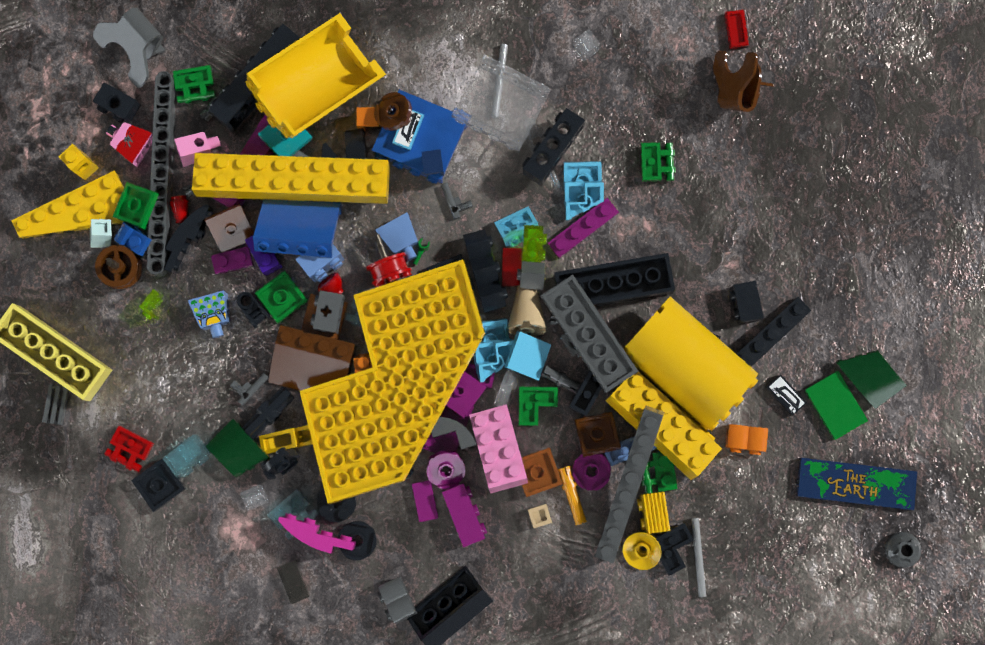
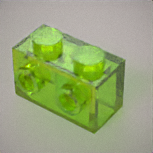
[522,225,547,263]

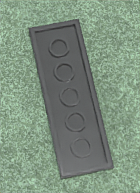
[540,275,638,393]

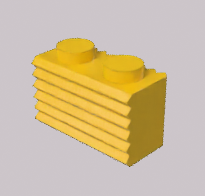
[637,491,670,534]

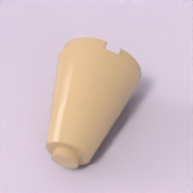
[508,285,546,336]

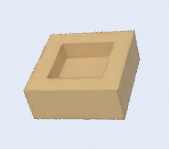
[528,504,552,528]

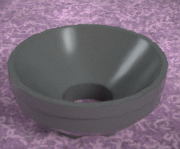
[885,532,922,568]

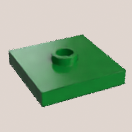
[112,182,159,229]
[254,270,308,324]

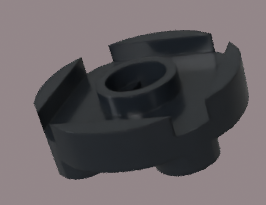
[261,447,300,480]
[317,488,357,522]
[338,521,377,561]

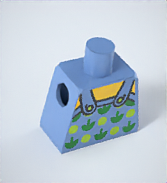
[188,290,230,339]

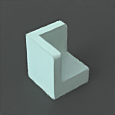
[90,219,112,248]

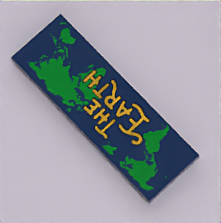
[796,458,917,510]

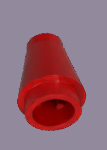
[169,195,188,223]

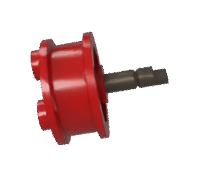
[366,234,412,288]

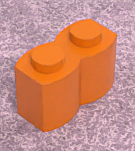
[725,424,768,455]

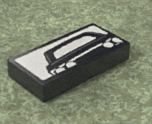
[765,374,807,416]

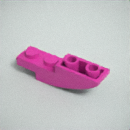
[278,513,356,554]

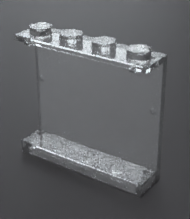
[452,54,551,151]

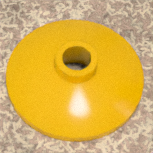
[623,532,662,570]

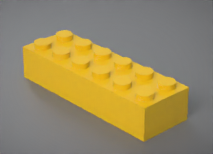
[605,371,722,480]

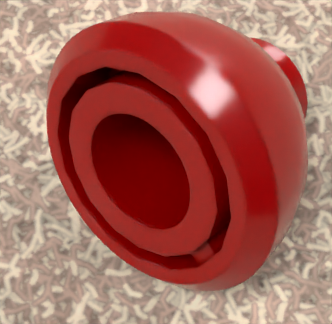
[318,272,344,294]

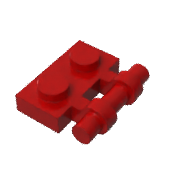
[104,426,154,473]

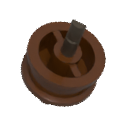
[95,245,142,290]

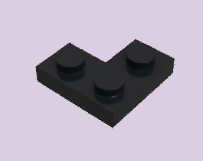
[655,523,694,576]

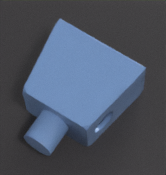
[376,213,418,262]

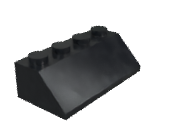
[407,565,493,645]

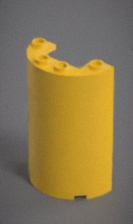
[245,13,386,138]
[623,297,758,431]

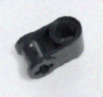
[236,292,271,329]

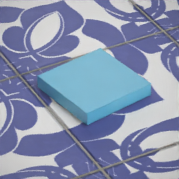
[504,331,551,381]

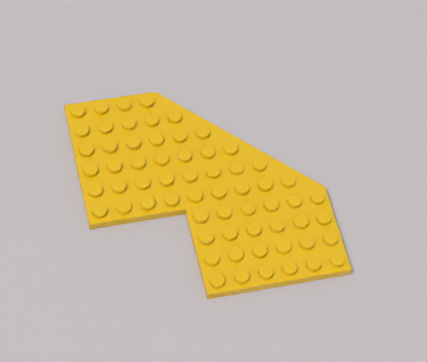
[300,259,485,504]

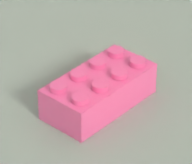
[469,404,528,494]

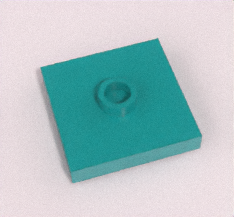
[258,124,312,156]

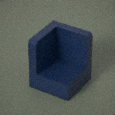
[421,149,444,176]

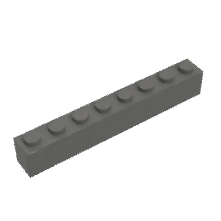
[595,406,665,563]

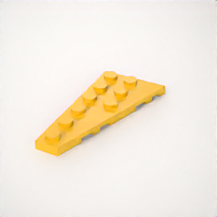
[11,170,124,238]

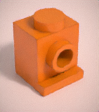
[353,353,373,373]

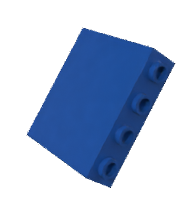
[372,89,469,184]
[253,199,342,258]

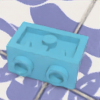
[494,206,540,248]

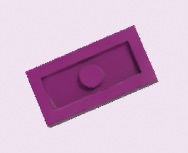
[211,247,254,275]

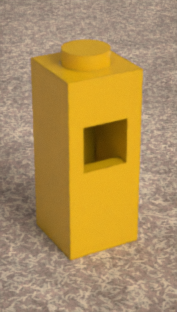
[58,143,99,180]

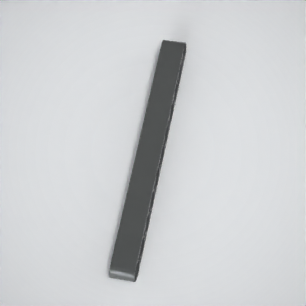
[147,71,176,277]

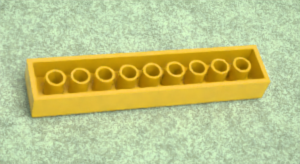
[192,153,390,204]

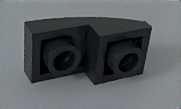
[345,129,367,159]

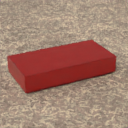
[725,10,749,50]
[502,248,522,287]

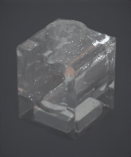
[573,29,600,61]
[240,485,269,511]

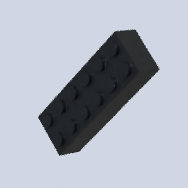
[209,23,300,134]
[553,253,675,307]

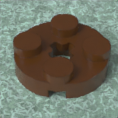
[374,92,412,131]

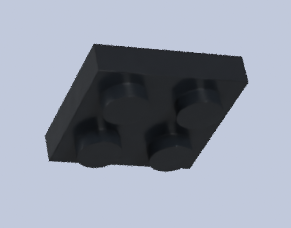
[131,458,187,512]

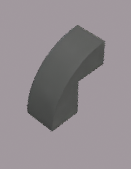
[431,417,476,450]

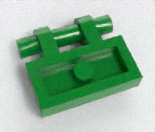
[173,65,216,104]
[641,143,676,182]
[641,452,678,494]

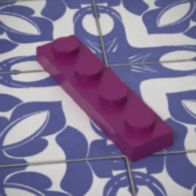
[547,198,619,259]

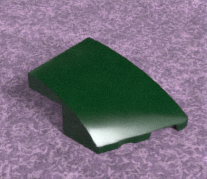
[836,350,907,409]
[206,419,271,477]

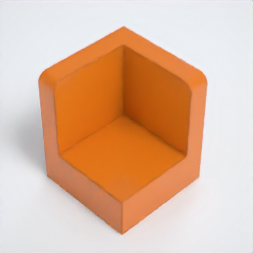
[357,107,380,131]

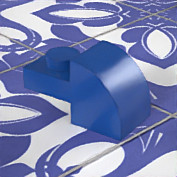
[114,222,152,256]

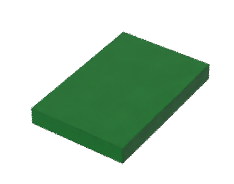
[804,371,868,440]

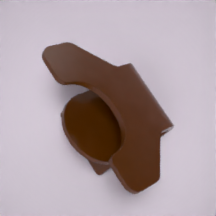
[713,51,774,112]

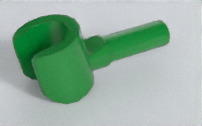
[413,238,430,265]

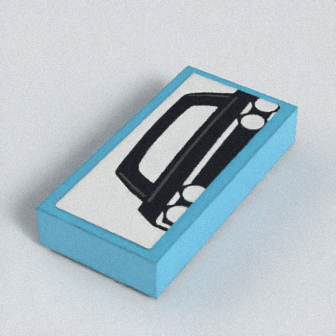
[392,110,424,150]

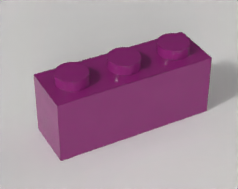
[442,484,487,548]

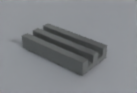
[42,384,69,425]

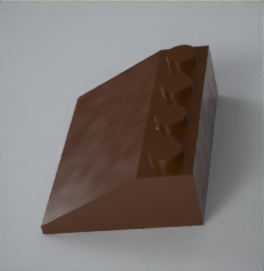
[268,325,357,391]

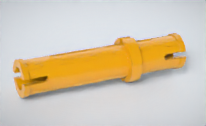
[558,466,587,525]

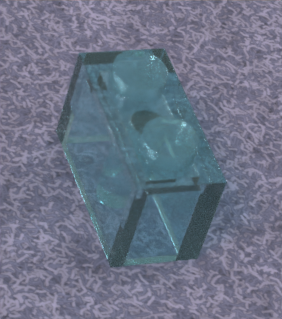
[163,434,211,478]

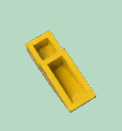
[259,425,313,454]

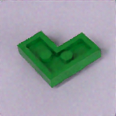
[519,387,558,426]

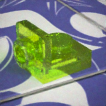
[139,289,163,320]

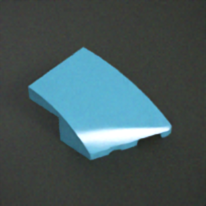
[563,161,604,220]
[473,318,514,382]

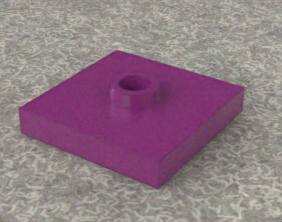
[446,371,487,419]

